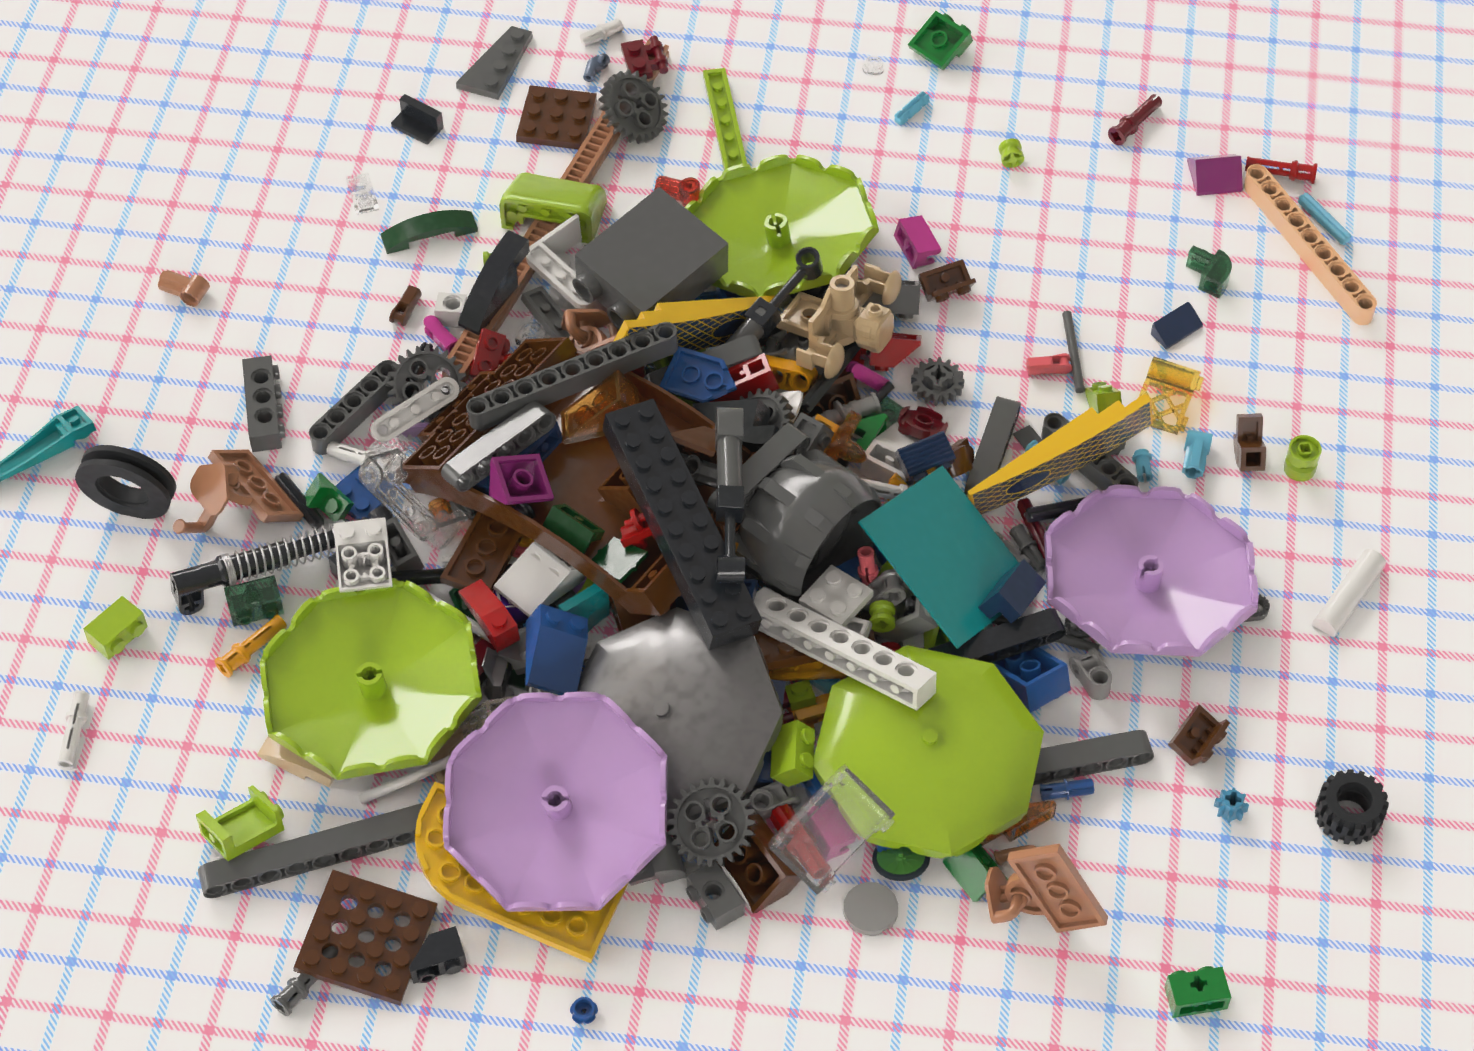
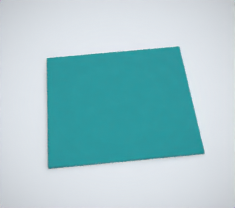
[858,465,1019,649]

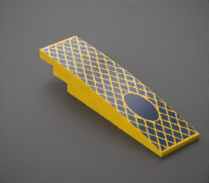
[613,295,775,356]
[967,393,1153,515]

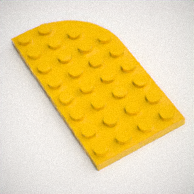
[415,781,629,964]

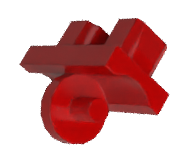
[620,508,655,550]

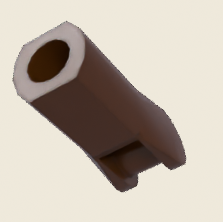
[389,285,422,327]

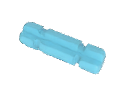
[894,91,930,125]

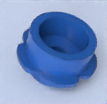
[570,997,598,1024]

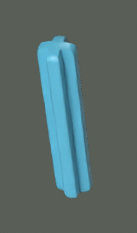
[1298,192,1352,245]

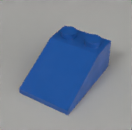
[526,604,588,695]
[993,647,1071,713]

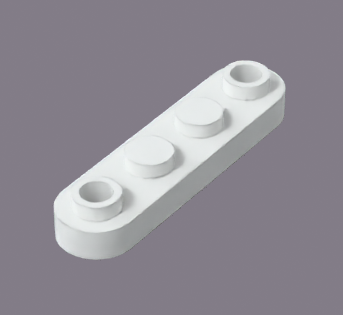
[370,377,459,443]

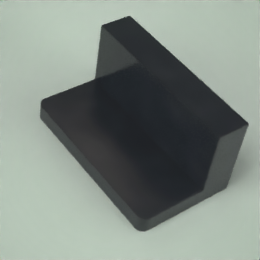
[391,94,444,145]

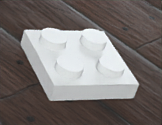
[799,565,874,627]

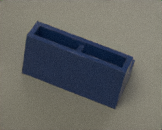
[978,559,1046,623]

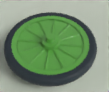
[872,847,930,881]

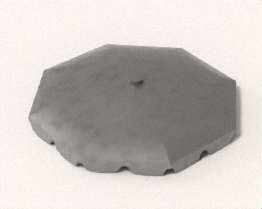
[577,607,784,830]

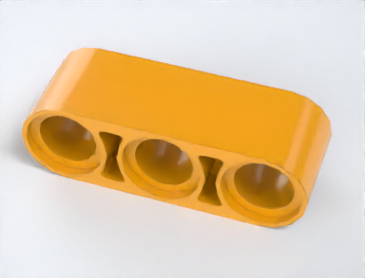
[766,355,818,393]

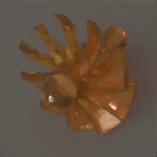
[826,410,867,463]

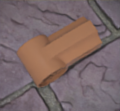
[157,270,210,307]

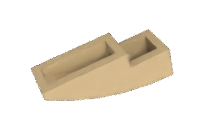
[257,736,335,788]

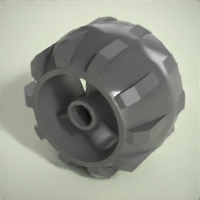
[736,449,882,604]

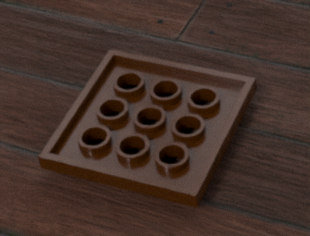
[293,869,438,1006]

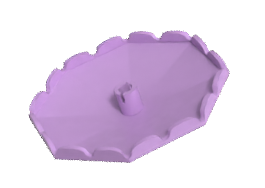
[1044,485,1259,657]
[443,692,668,912]

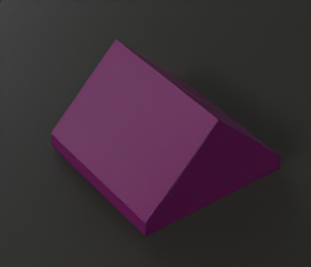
[1187,154,1243,196]
[489,454,554,505]

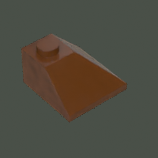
[671,426,717,464]

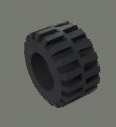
[1314,769,1389,845]

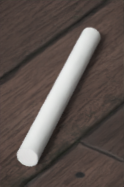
[358,755,451,805]

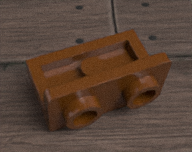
[918,259,977,303]
[1168,705,1230,766]

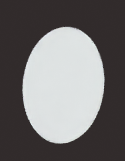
[722,866,751,911]

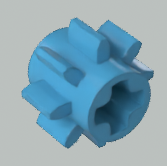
[1214,787,1249,823]

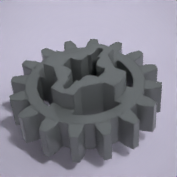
[911,357,965,406]

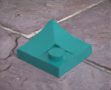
[559,584,610,632]

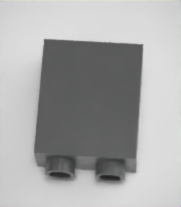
[572,187,728,329]

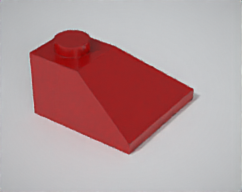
[869,332,922,371]

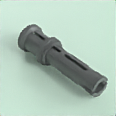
[270,946,338,1017]

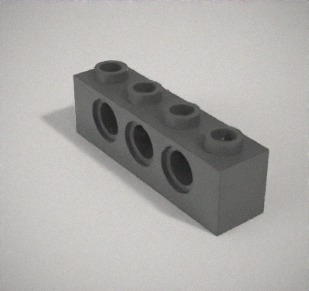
[242,355,286,452]

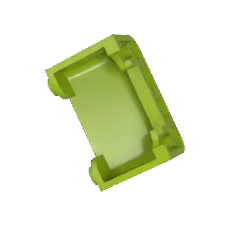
[499,172,607,244]

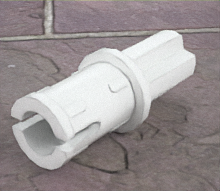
[579,17,624,46]

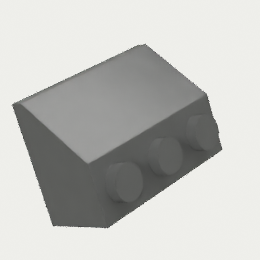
[858,278,920,319]

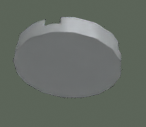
[843,882,899,936]

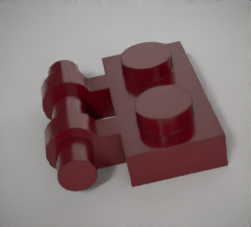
[620,35,669,79]

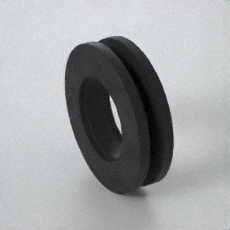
[75,445,177,519]

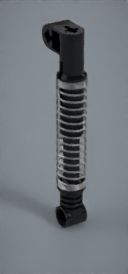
[170,506,394,615]

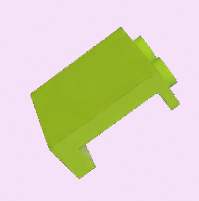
[196,785,285,861]

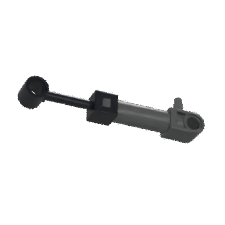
[692,247,823,403]
[715,407,745,584]

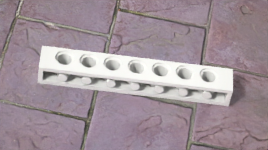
[754,587,937,711]

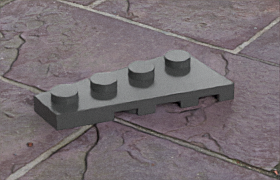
[456,26,533,100]

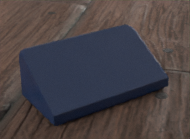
[1150,302,1203,350]

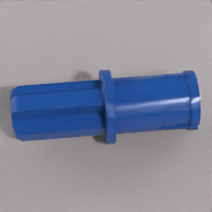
[1039,778,1095,802]

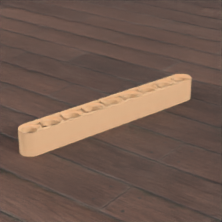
[1244,164,1377,325]

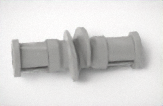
[812,392,882,430]

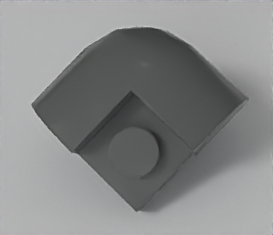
[629,832,687,886]

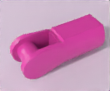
[423,315,458,355]
[846,360,890,391]

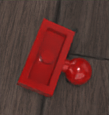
[468,328,512,378]

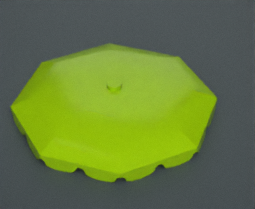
[685,154,879,297]
[259,578,483,780]
[813,645,1044,859]

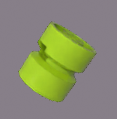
[1284,435,1322,482]

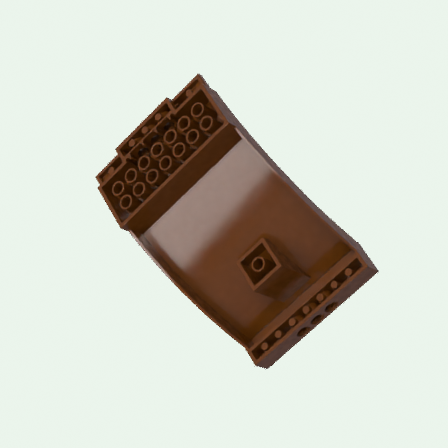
[391,337,757,616]

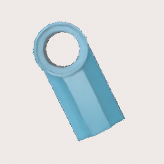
[1182,429,1213,479]

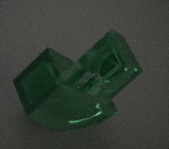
[1186,245,1232,299]

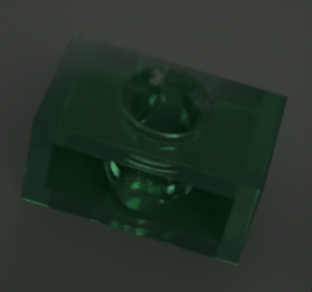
[224,575,284,627]

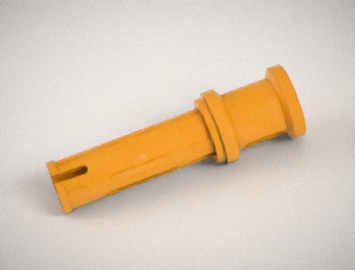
[214,615,287,678]

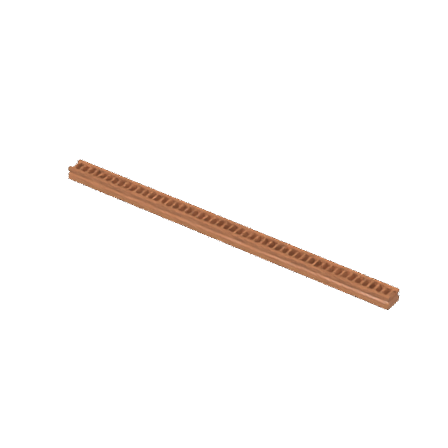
[442,39,669,383]

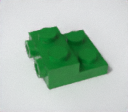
[907,10,973,71]

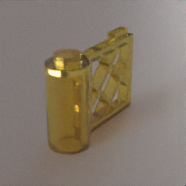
[1138,356,1204,435]

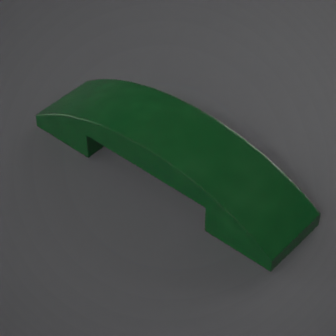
[380,210,478,254]

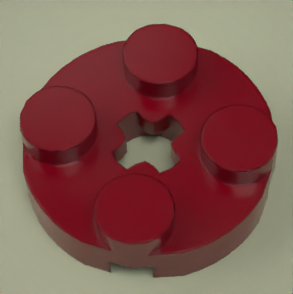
[897,406,948,440]

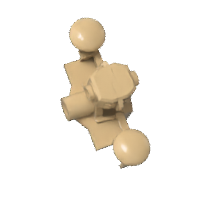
[777,263,902,379]

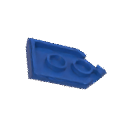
[659,346,737,403]

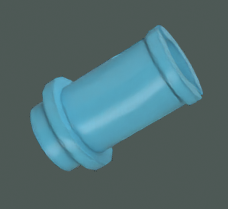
[1132,449,1153,482]

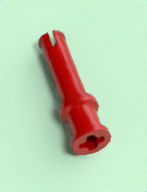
[1245,156,1318,184]

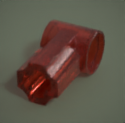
[654,175,701,207]

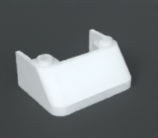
[526,214,607,312]

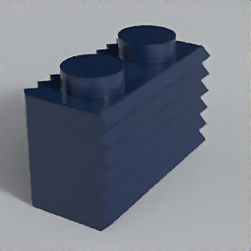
[895,431,956,483]

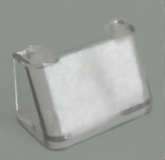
[358,448,469,551]
[768,764,895,895]

